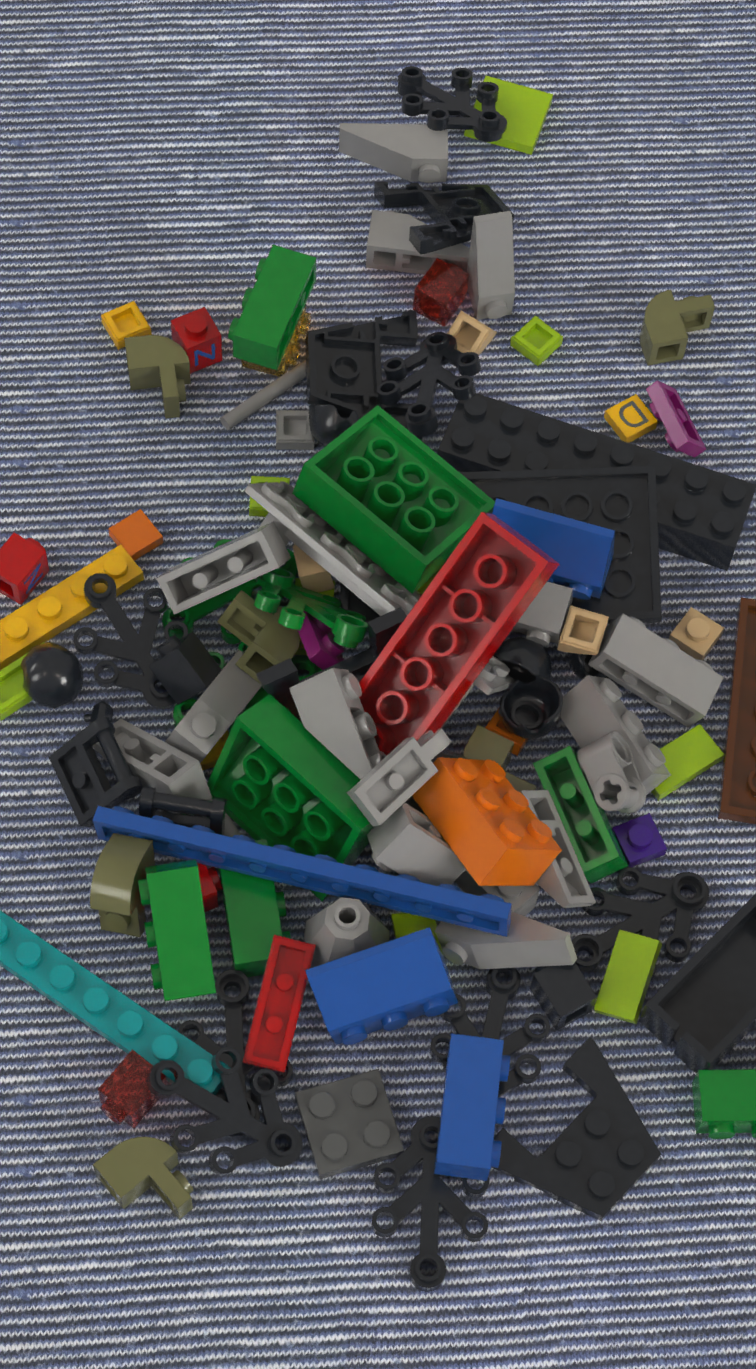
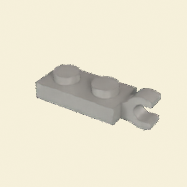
[347,728,452,826]

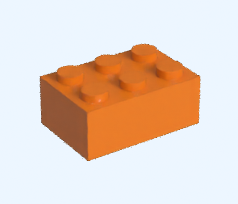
[412,757,562,886]

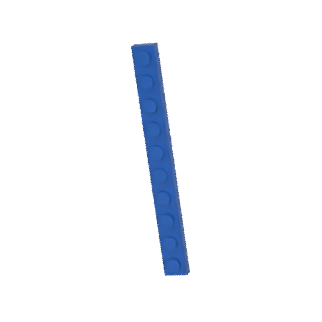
[92,806,512,937]

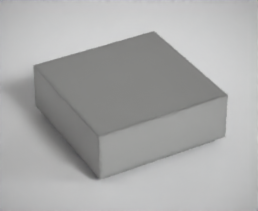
[276,410,314,450]

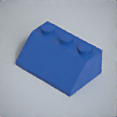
[492,498,615,600]
[305,927,458,1045]

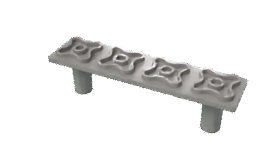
[244,481,516,728]

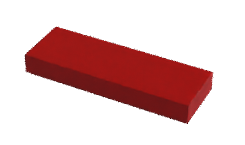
[242,935,316,1073]

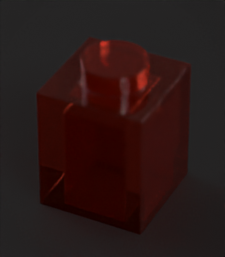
[413,258,469,327]
[98,1050,167,1128]

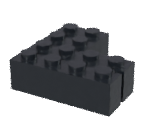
[639,894,756,1073]

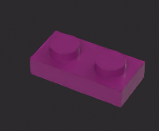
[646,380,706,458]
[298,610,344,670]

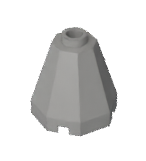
[303,897,390,968]

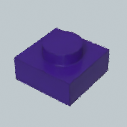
[612,813,667,867]

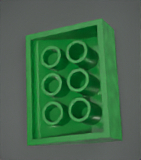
[292,405,495,594]
[207,694,375,902]

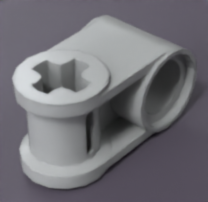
[577,731,647,814]

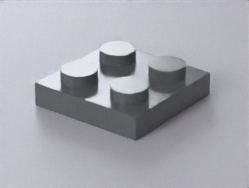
[295,1069,404,1180]

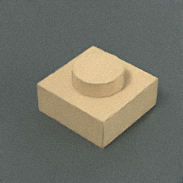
[669,607,724,660]

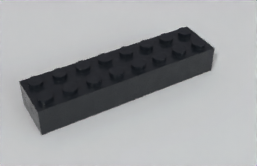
[437,393,756,571]

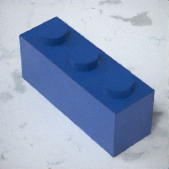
[434,1033,510,1181]

